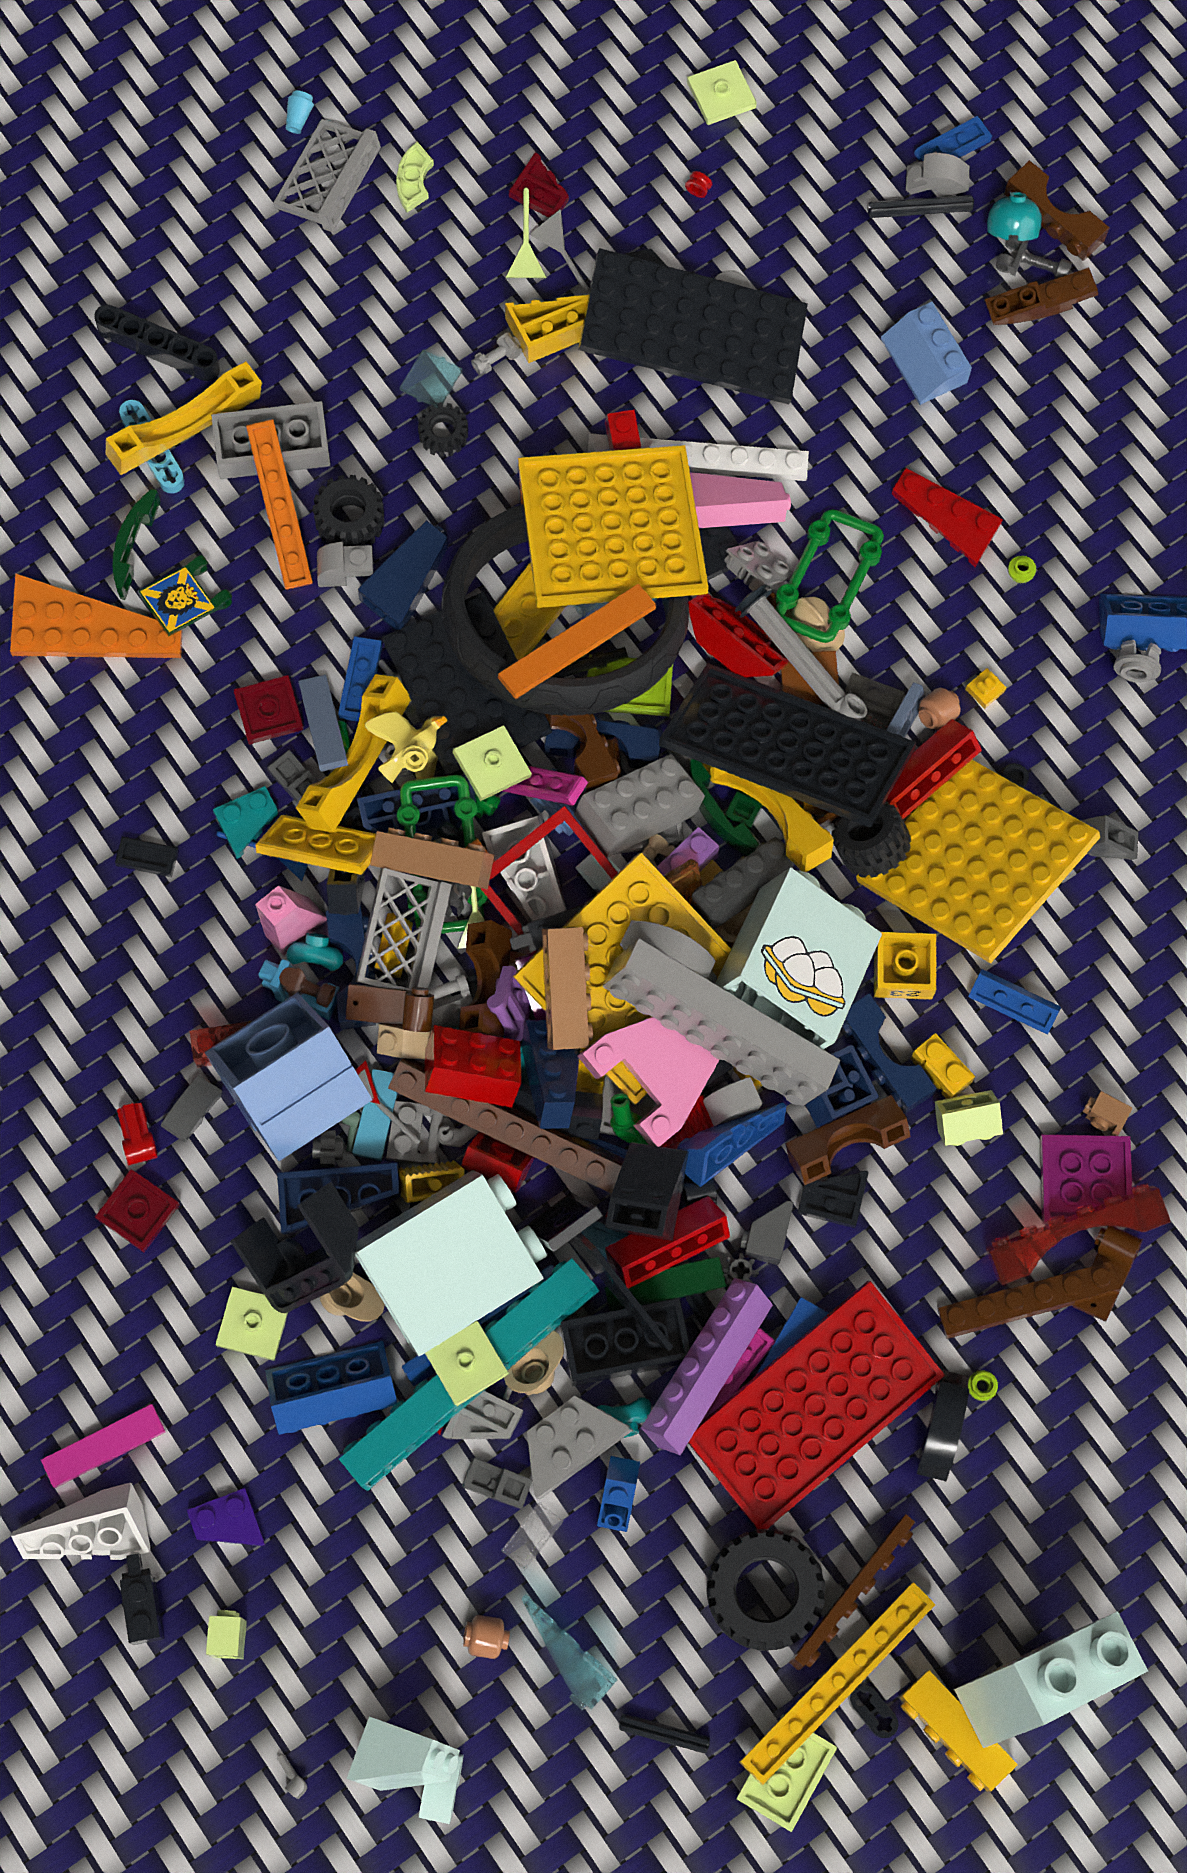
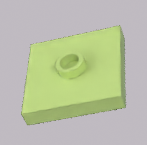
[687,60,757,125]
[453,725,532,801]
[216,1287,288,1361]
[425,1321,509,1406]

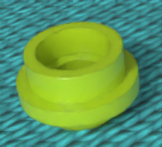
[1008,556,1036,583]
[968,1370,998,1401]

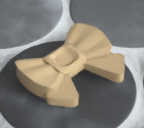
[642,834,674,868]

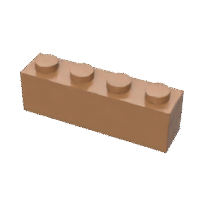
[370,828,494,889]
[542,927,593,1050]

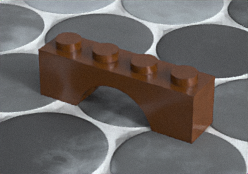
[1004,160,1110,261]
[544,714,620,794]
[459,920,512,1038]
[785,1095,911,1186]

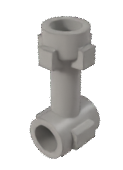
[471,333,522,375]

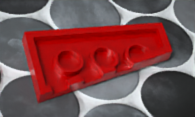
[892,468,1003,568]

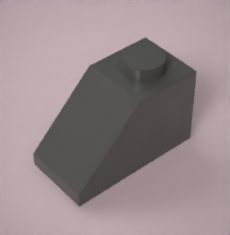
[1080,815,1138,860]
[740,1201,794,1265]

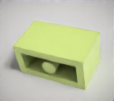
[935,1090,1003,1146]
[206,1610,247,1659]

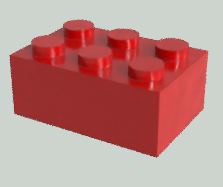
[425,1025,521,1108]

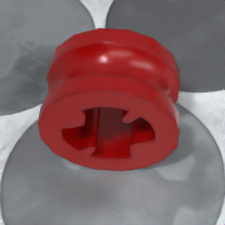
[685,171,712,198]

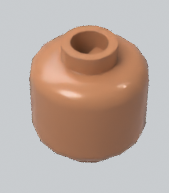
[918,688,960,730]
[463,1615,510,1659]

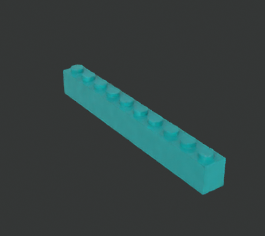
[339,1258,599,1491]

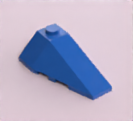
[677,1102,787,1187]

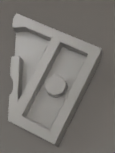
[442,1391,524,1439]

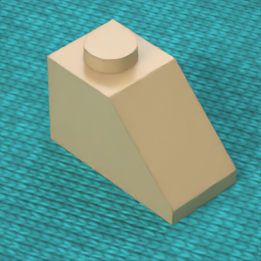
[377,1024,433,1059]

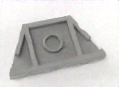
[527,1396,633,1499]

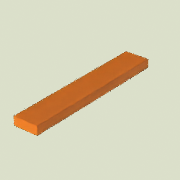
[246,419,313,590]
[498,584,656,699]

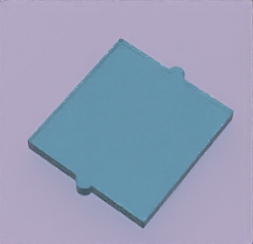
[400,350,462,408]

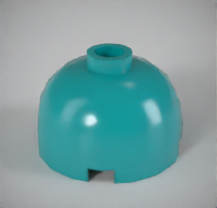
[987,192,1042,241]

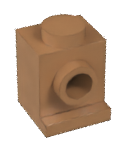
[1083,1091,1132,1136]

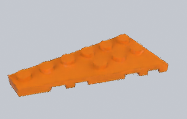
[10,573,183,658]

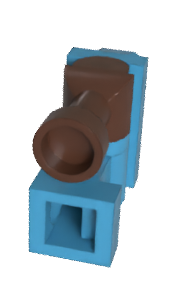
[258,959,341,1020]

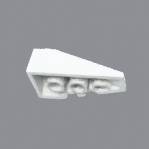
[482,815,567,921]

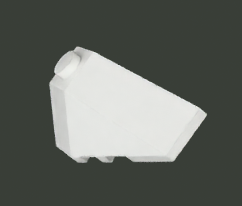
[11,1483,150,1560]

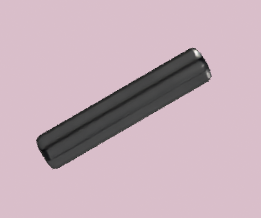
[619,1714,710,1753]

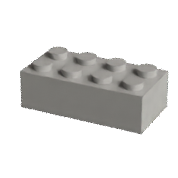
[211,401,331,479]
[574,754,705,858]

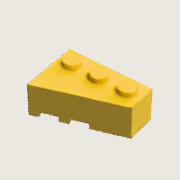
[505,295,589,363]

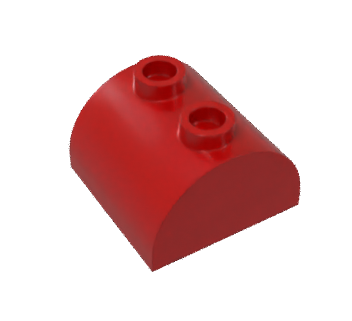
[461,1132,535,1193]

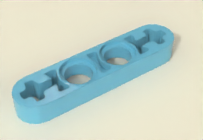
[119,400,184,493]

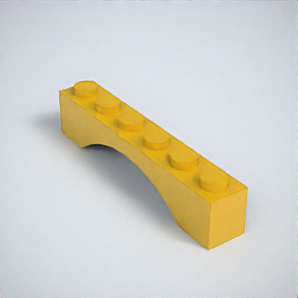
[106,361,262,475]
[296,674,411,833]
[701,762,834,872]

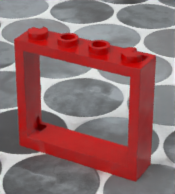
[481,806,619,953]

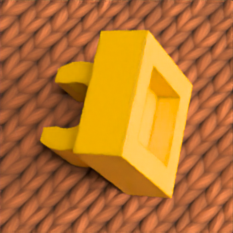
[965,668,1007,709]

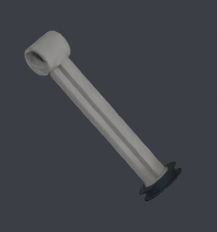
[734,584,867,720]

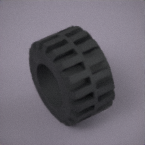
[313,475,385,546]
[832,801,911,878]

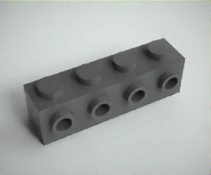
[691,836,794,930]

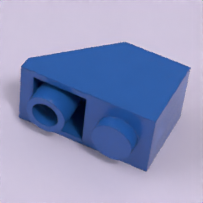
[597,1456,640,1532]

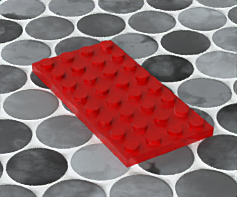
[688,1281,945,1530]

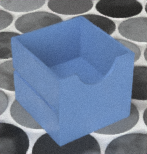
[204,992,373,1161]

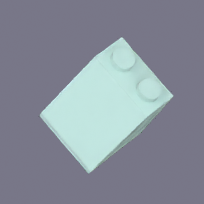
[347,1716,460,1791]

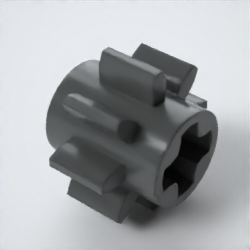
[313,1130,343,1167]
[723,1253,759,1286]

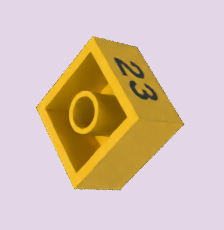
[874,932,936,999]

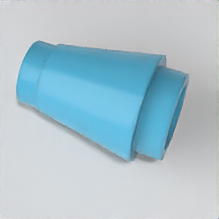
[285,90,314,134]

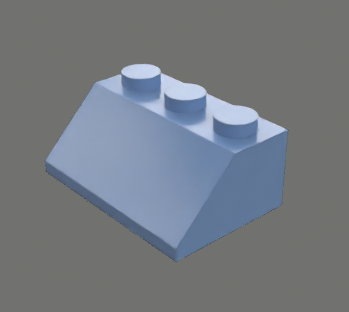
[881,302,972,405]

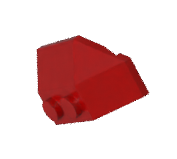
[688,594,789,677]

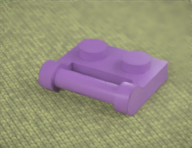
[487,966,532,1041]

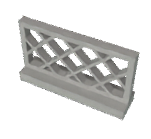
[273,119,381,233]
[355,868,452,991]

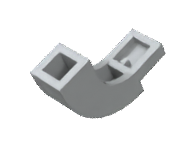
[620,920,717,984]

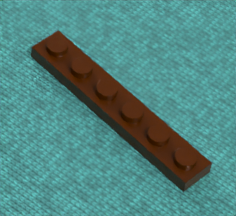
[938,1261,1121,1339]
[789,1514,915,1670]

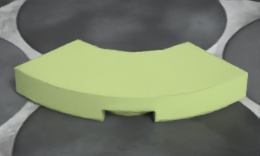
[396,142,434,213]

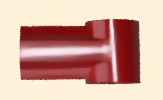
[117,1103,158,1166]

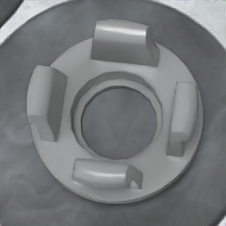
[1114,640,1161,683]

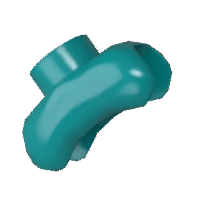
[286,933,343,971]
[597,1397,652,1438]

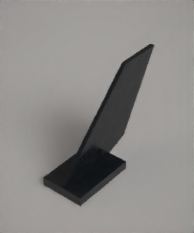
[524,1192,673,1351]

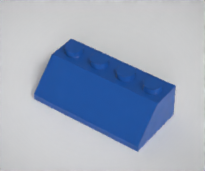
[1099,594,1187,652]
[265,1341,398,1435]

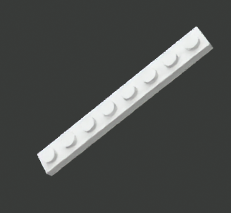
[588,434,809,481]

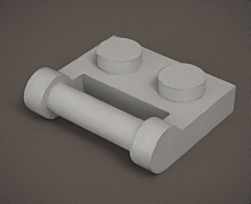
[429,974,473,1029]
[386,1100,447,1166]

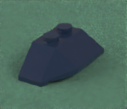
[357,774,476,841]

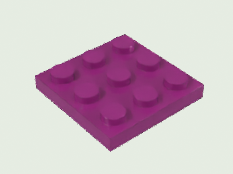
[1040,1135,1134,1226]

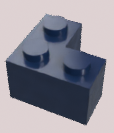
[805,1045,879,1128]

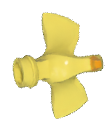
[365,711,447,783]

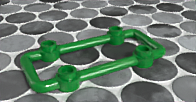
[775,509,884,643]
[397,775,488,934]

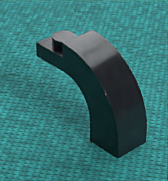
[917,1370,969,1482]

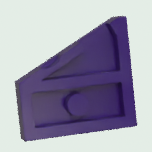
[187,1488,265,1546]

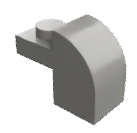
[906,153,970,197]
[317,542,373,587]
[703,1077,762,1126]

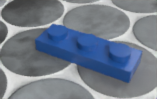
[338,637,383,722]
[968,969,1061,1035]

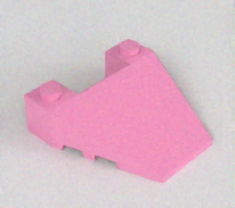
[577,1017,719,1147]

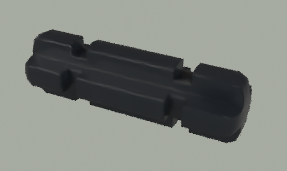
[437,821,487,850]

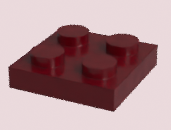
[234,675,304,745]
[95,1169,180,1253]

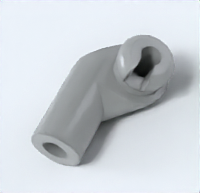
[437,1125,479,1147]

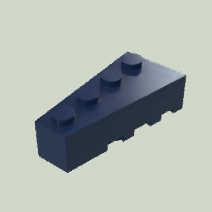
[521,1020,580,1129]
[277,1163,401,1235]

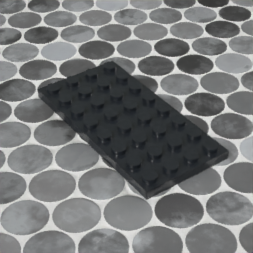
[578,248,808,405]
[659,663,916,828]

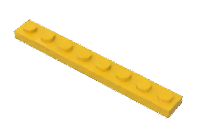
[740,1582,936,1785]

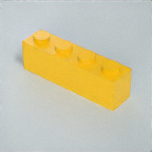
[899,1670,1018,1792]

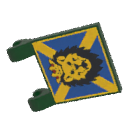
[138,555,232,637]

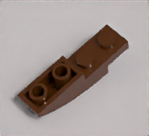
[985,267,1098,325]

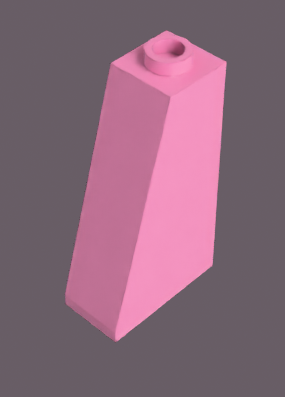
[690,472,791,528]
[255,886,327,956]

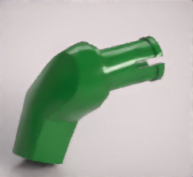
[610,1093,660,1147]

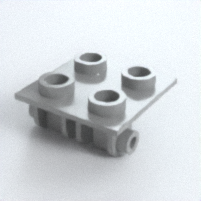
[725,541,793,591]

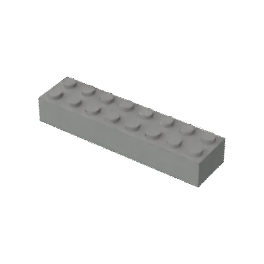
[602,938,840,1106]

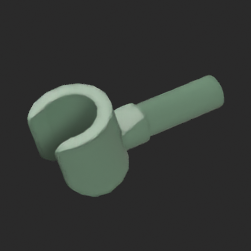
[342,1111,361,1152]

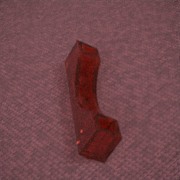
[986,1183,1171,1285]

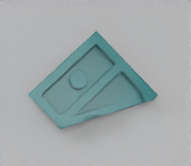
[213,786,278,859]

